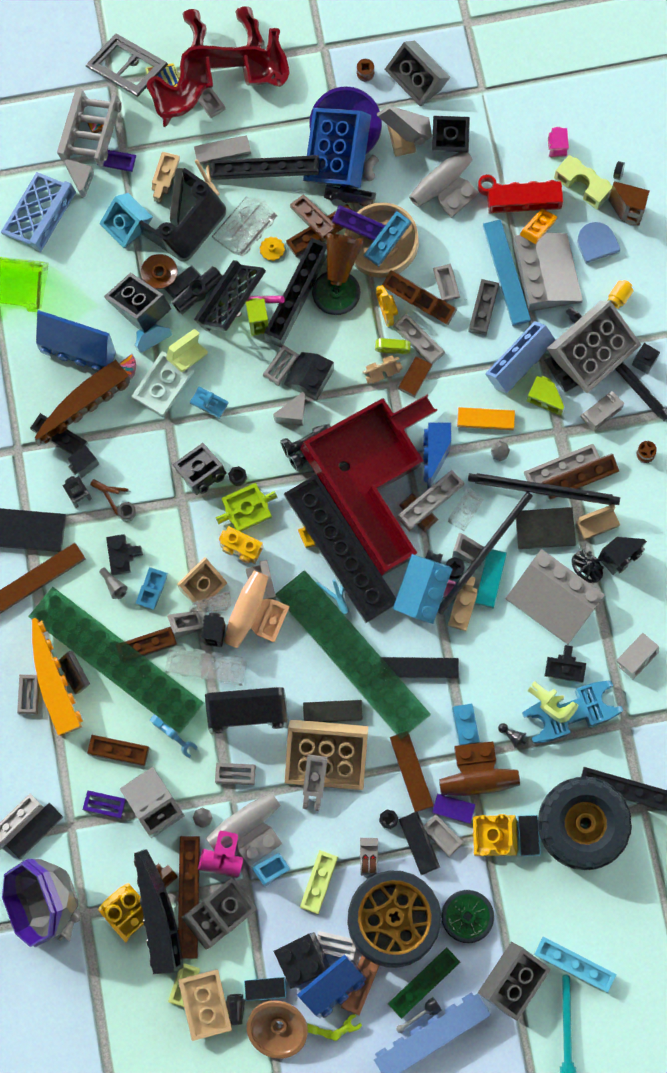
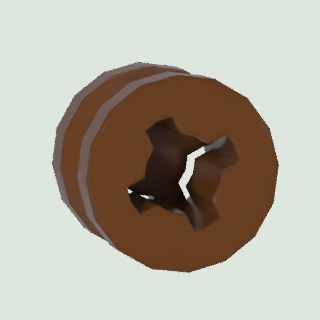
[356,58,375,82]
[636,441,657,463]

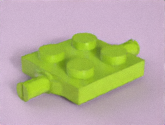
[215,483,278,532]

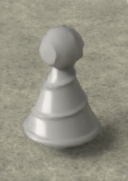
[58,912,81,941]

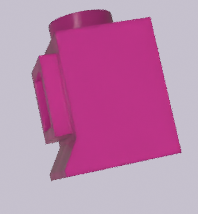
[548,127,569,157]

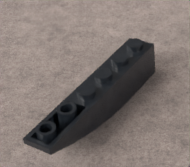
[134,849,184,974]

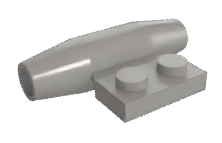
[409,152,479,218]
[206,792,282,867]

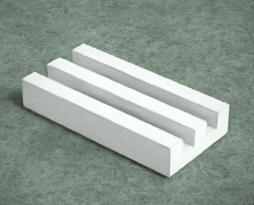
[317,931,356,960]

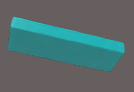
[475,549,507,609]

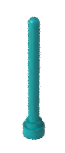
[560,974,576,1073]

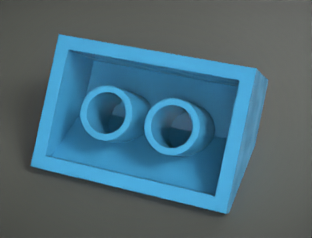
[393,554,452,624]

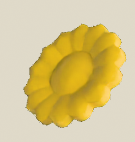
[259,236,285,261]

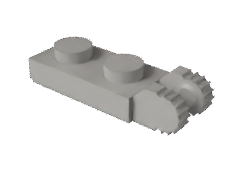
[303,754,328,811]

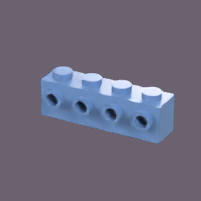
[485,321,555,393]

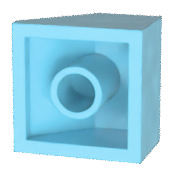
[99,193,153,248]

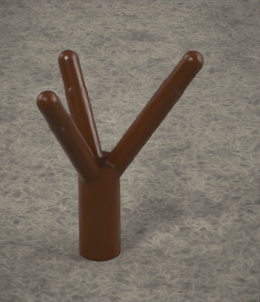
[90,479,129,516]

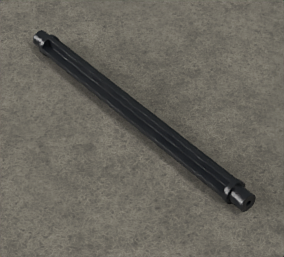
[566,306,667,422]
[468,473,621,506]

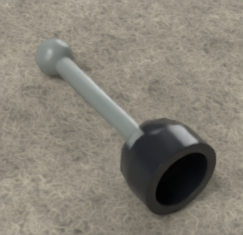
[396,997,442,1033]

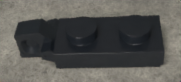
[324,185,376,207]

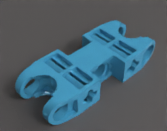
[522,681,623,743]

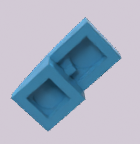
[136,567,168,610]

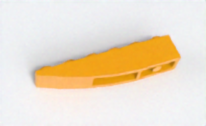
[32,618,83,736]

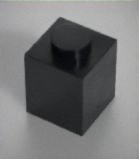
[632,343,660,375]
[68,445,99,478]

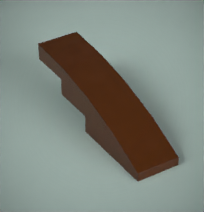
[382,270,457,325]

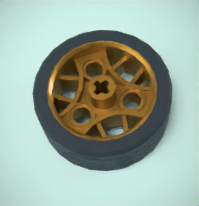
[347,870,441,968]

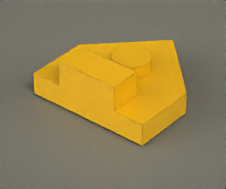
[376,285,398,327]

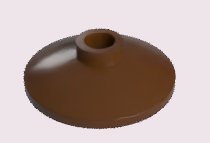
[141,254,178,289]

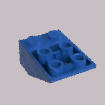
[423,423,451,488]

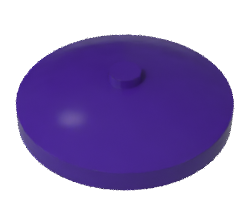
[309,86,382,154]

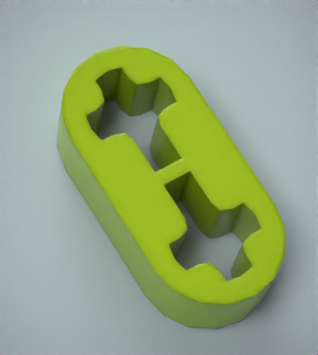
[375,338,411,354]

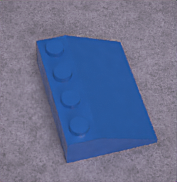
[303,108,371,188]
[36,310,116,372]

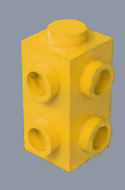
[219,526,264,564]

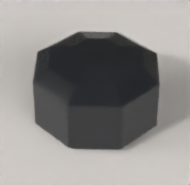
[228,466,247,486]
[379,809,399,830]

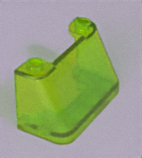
[0,257,49,312]

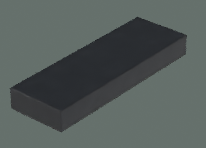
[30,413,88,455]
[6,802,63,859]
[398,811,440,875]

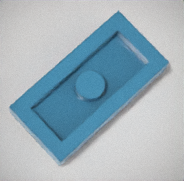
[453,703,480,745]

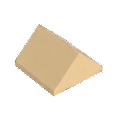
[177,557,227,610]

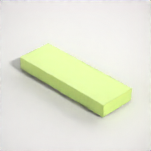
[300,850,338,915]

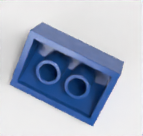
[297,954,367,1018]

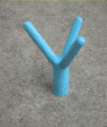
[316,579,349,615]

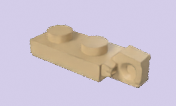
[151,152,180,203]
[448,577,478,631]

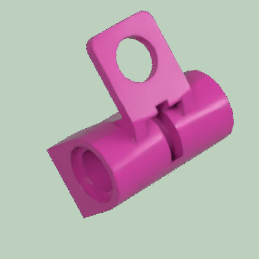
[198,830,243,878]

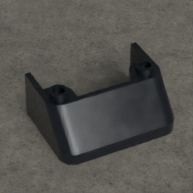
[139,168,226,261]
[205,687,288,734]

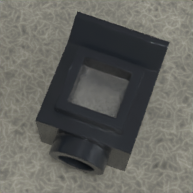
[62,476,92,508]

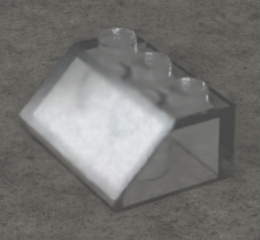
[212,197,278,256]

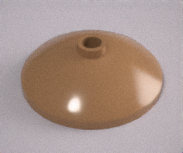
[247,1001,308,1059]

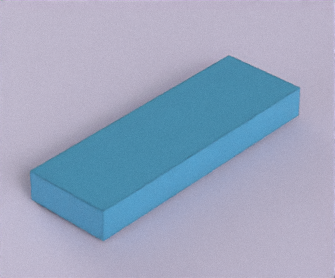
[363,211,412,267]

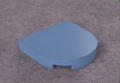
[577,222,620,264]

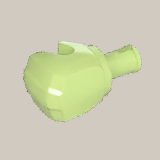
[528,681,579,723]

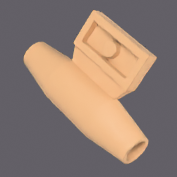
[224,570,290,648]

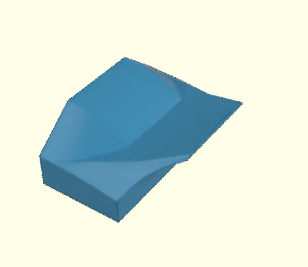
[135,324,173,353]

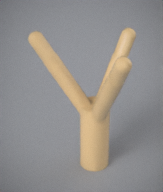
[195,159,220,196]

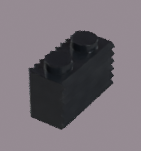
[201,612,226,647]

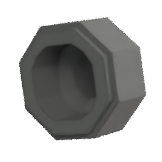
[491,441,510,461]
[118,502,136,522]
[193,807,213,828]

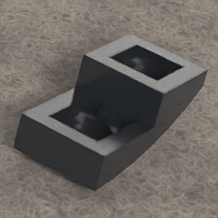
[544,356,578,392]

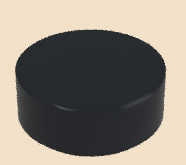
[613,161,625,180]

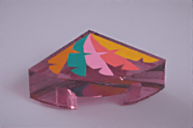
[119,354,136,380]

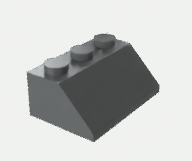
[384,40,450,106]

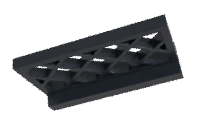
[194,260,266,331]

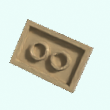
[178,969,232,1041]

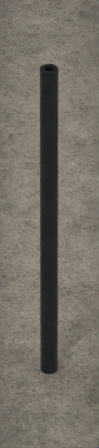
[438,492,533,615]

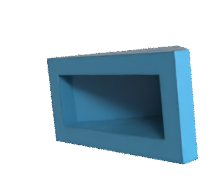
[252,853,290,887]

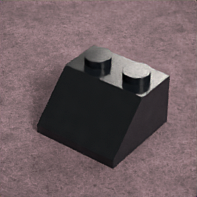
[432,116,470,152]
[284,352,334,401]

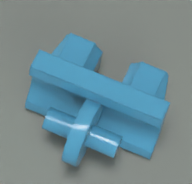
[190,387,229,419]

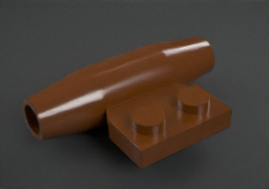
[439,741,520,796]

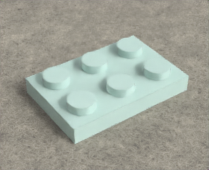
[131,351,194,417]

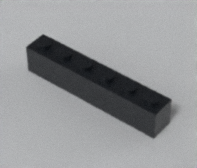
[264,238,327,348]

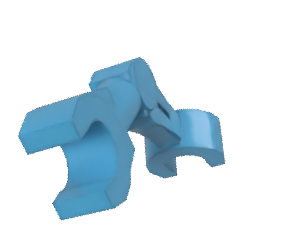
[149,714,198,758]

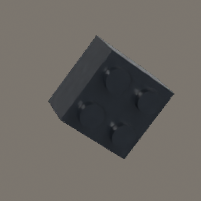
[273,932,330,989]

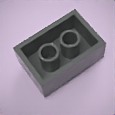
[478,941,551,1021]

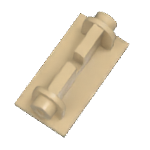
[362,355,403,384]

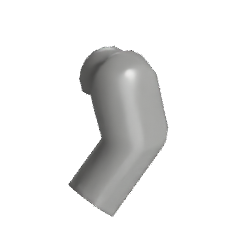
[362,155,379,181]

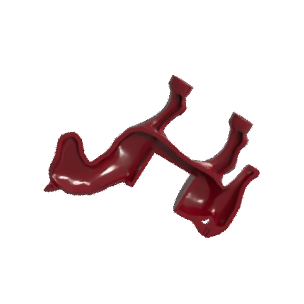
[147,6,290,127]

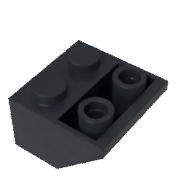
[598,537,647,575]

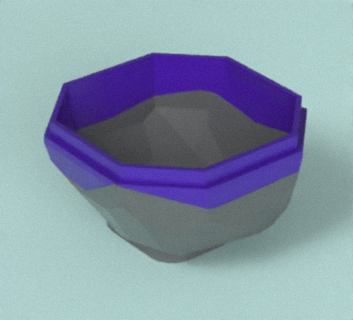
[2,859,78,948]

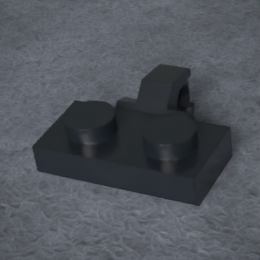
[106,534,143,575]
[544,645,586,683]

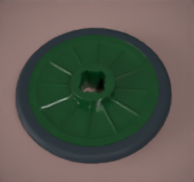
[312,272,361,315]
[441,890,494,943]

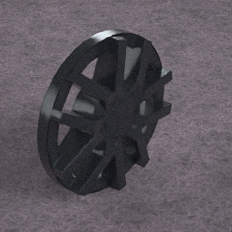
[571,549,604,583]

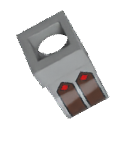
[360,838,378,876]

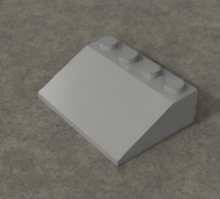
[513,233,583,312]
[546,301,641,393]
[505,549,604,645]

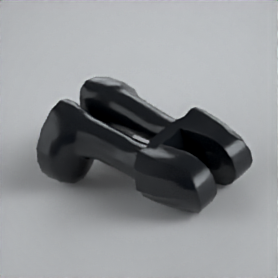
[280,424,331,471]

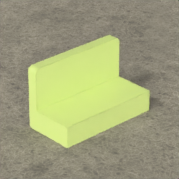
[166,329,208,372]

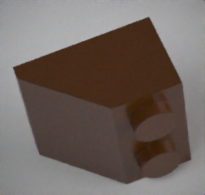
[608,181,650,225]

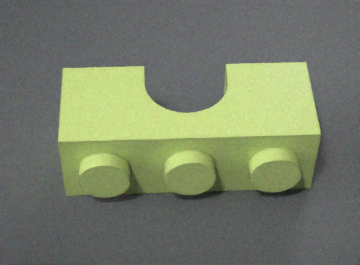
[554,155,612,210]

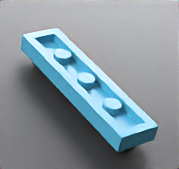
[534,936,617,993]

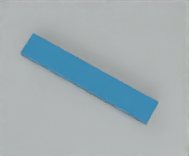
[483,219,531,326]

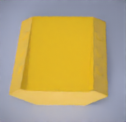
[473,814,519,856]

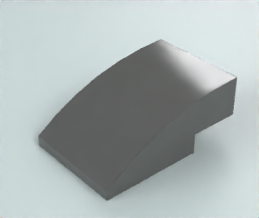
[181,877,257,950]

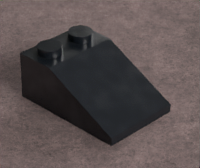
[104,272,171,333]

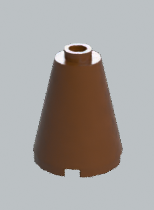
[327,233,364,286]

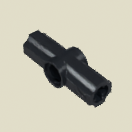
[171,266,222,315]

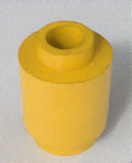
[607,280,634,309]

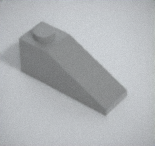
[377,105,432,145]

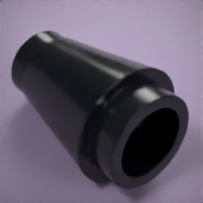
[225,994,245,1025]

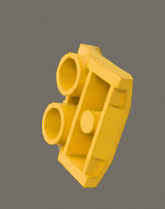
[98,883,144,943]

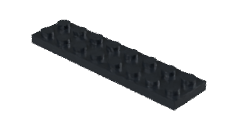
[284,474,396,623]

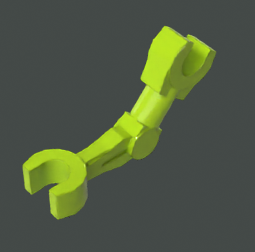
[307,1014,362,1041]

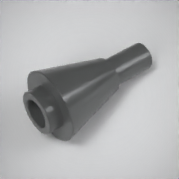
[99,567,128,599]

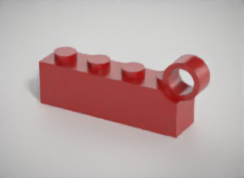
[478,174,563,213]

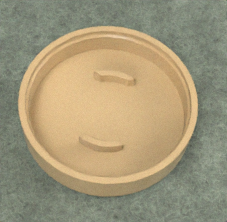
[345,203,419,278]

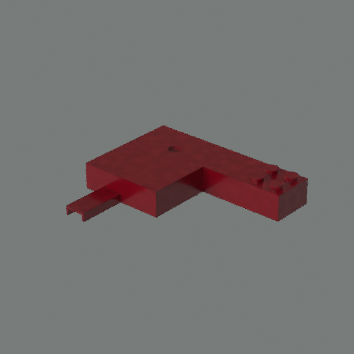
[300,394,438,576]

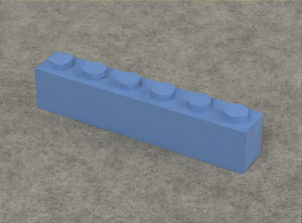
[374,992,491,1073]

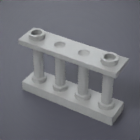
[57,88,122,167]

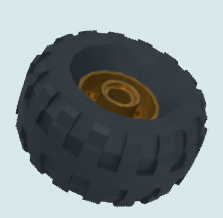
[538,777,632,870]

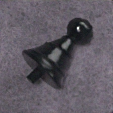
[498,723,526,749]

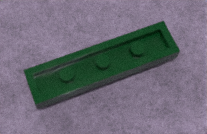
[388,947,461,1019]

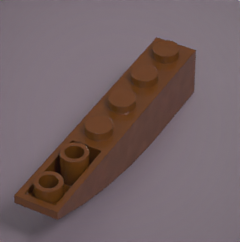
[35,359,130,446]

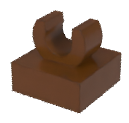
[156,863,178,888]

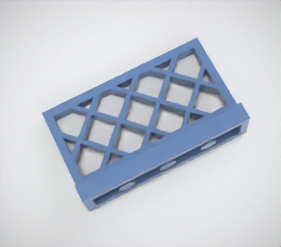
[1,172,76,252]

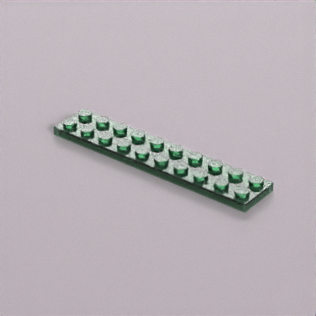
[275,570,431,740]
[28,587,204,734]

